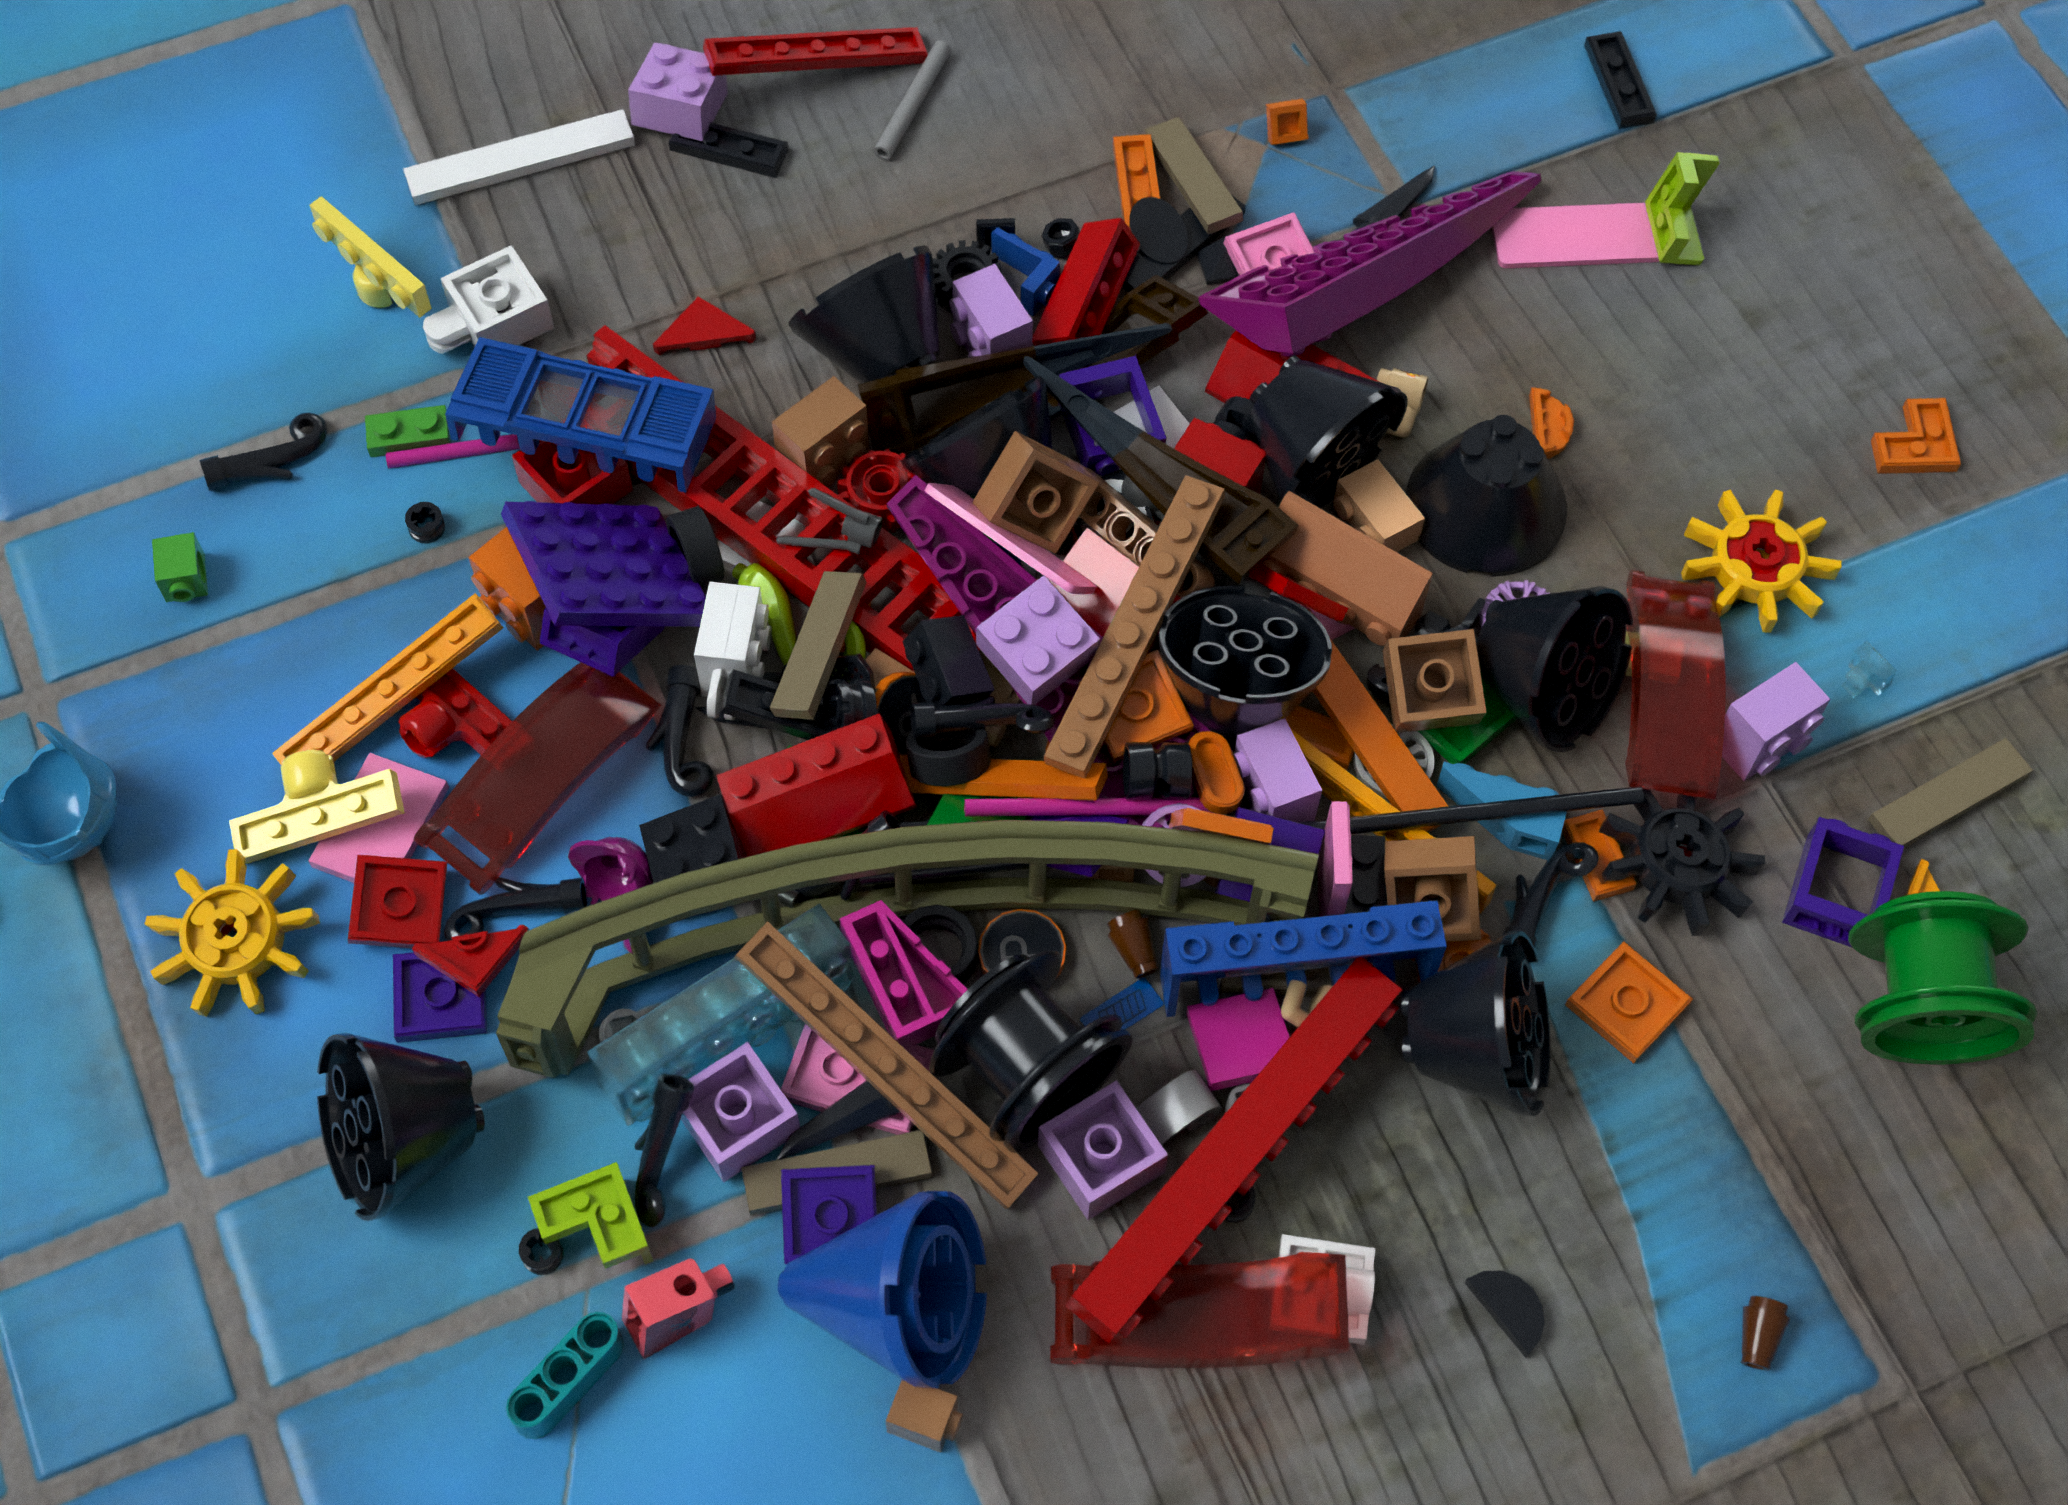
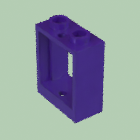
[1058,356,1167,476]
[540,608,664,677]
[1782,817,1904,947]

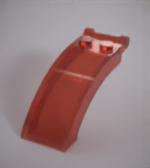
[1625,570,1726,799]
[413,662,662,895]
[1050,1252,1349,1368]

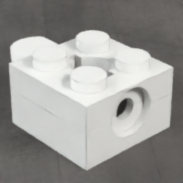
[423,245,554,354]
[694,581,772,720]

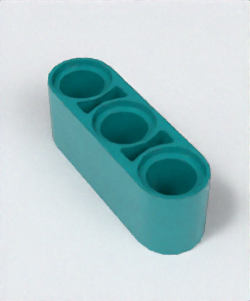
[506,1312,624,1439]

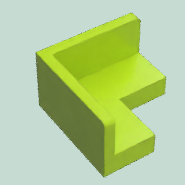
[1645,152,1720,265]
[528,1162,654,1269]

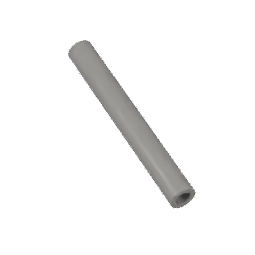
[874,40,951,160]

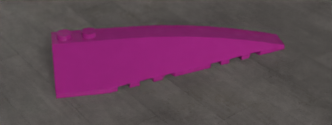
[1198,171,1541,357]
[887,475,1233,828]

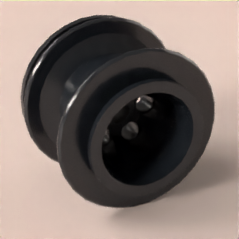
[929,950,1133,1153]

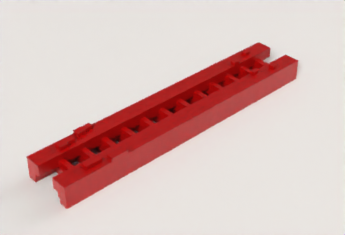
[538,325,980,672]

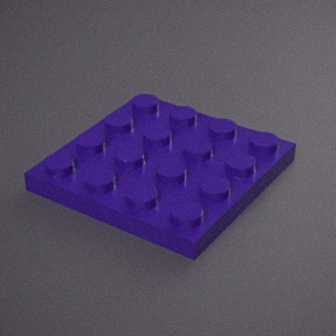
[501,501,706,627]

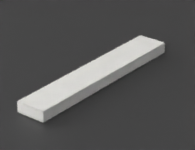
[403,109,635,205]

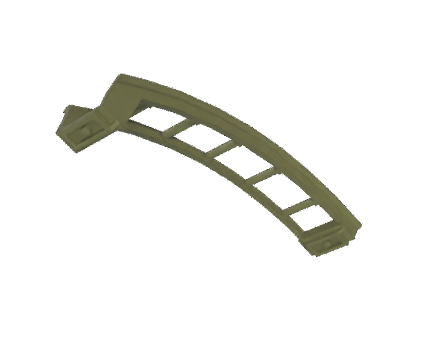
[496,820,1319,1078]

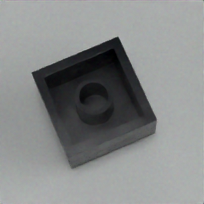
[639,794,747,883]

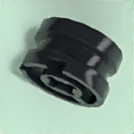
[823,679,877,733]

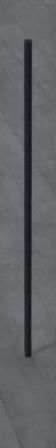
[860,786,1644,887]

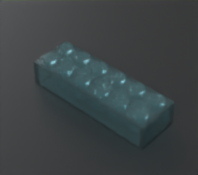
[587,903,854,1126]

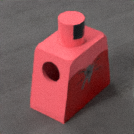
[622,1259,734,1359]

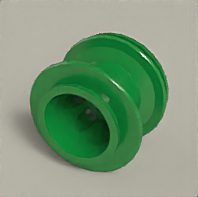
[1848,891,2037,1065]

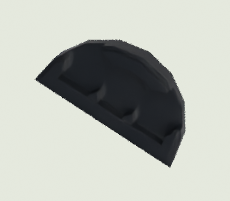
[1465,1270,1545,1358]

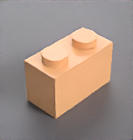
[1333,459,1425,552]

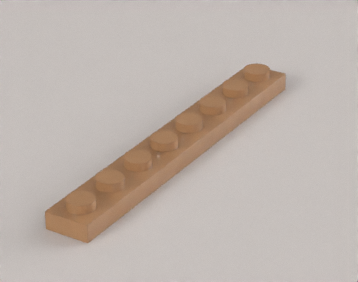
[1044,475,1225,778]
[735,921,1039,1209]

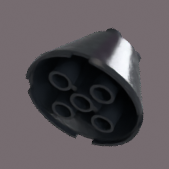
[788,246,940,384]
[1249,355,1408,509]
[901,375,1053,499]
[1406,415,1567,577]
[1158,586,1332,752]
[1475,586,1633,752]
[1401,931,1551,1116]
[317,1033,485,1221]

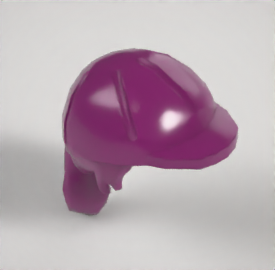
[568,837,653,954]

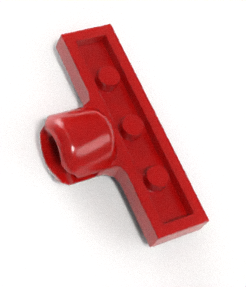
[387,659,534,774]

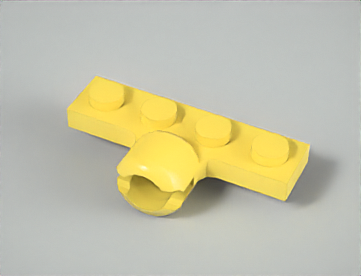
[309,196,432,318]
[229,750,405,864]

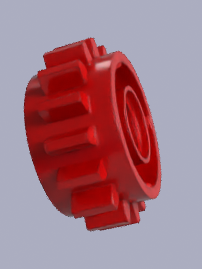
[837,449,923,533]

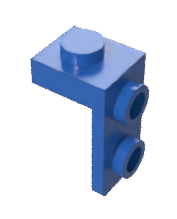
[991,228,1060,316]

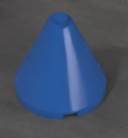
[778,1191,987,1389]

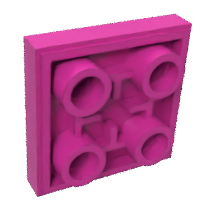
[1186,988,1289,1091]

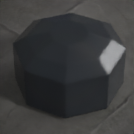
[1041,218,1080,256]

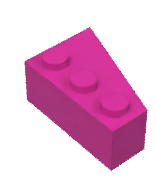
[840,900,968,1049]

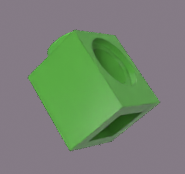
[152,532,208,603]

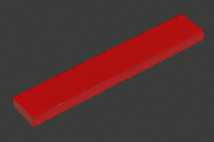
[703,27,928,76]

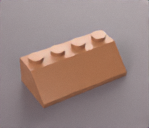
[1262,491,1433,646]

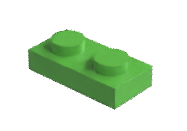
[365,405,451,457]

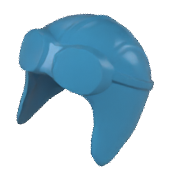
[0,722,118,866]

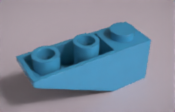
[1436,762,1567,860]

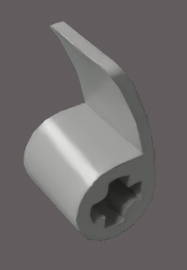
[1136,1070,1222,1146]

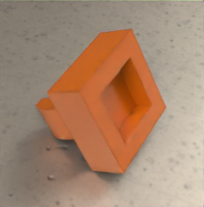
[1266,99,1308,145]

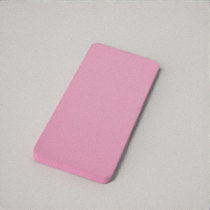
[1492,203,1660,268]
[924,483,1097,594]

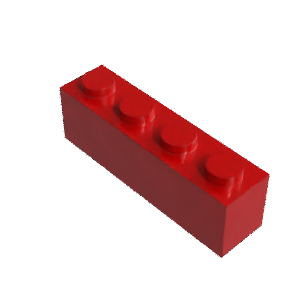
[1032,218,1140,346]

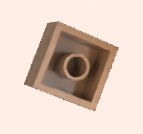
[772,376,870,487]
[972,431,1100,554]
[1382,629,1487,733]

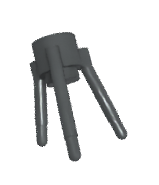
[776,488,883,555]

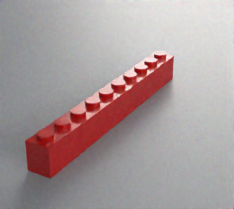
[1065,957,1402,1344]

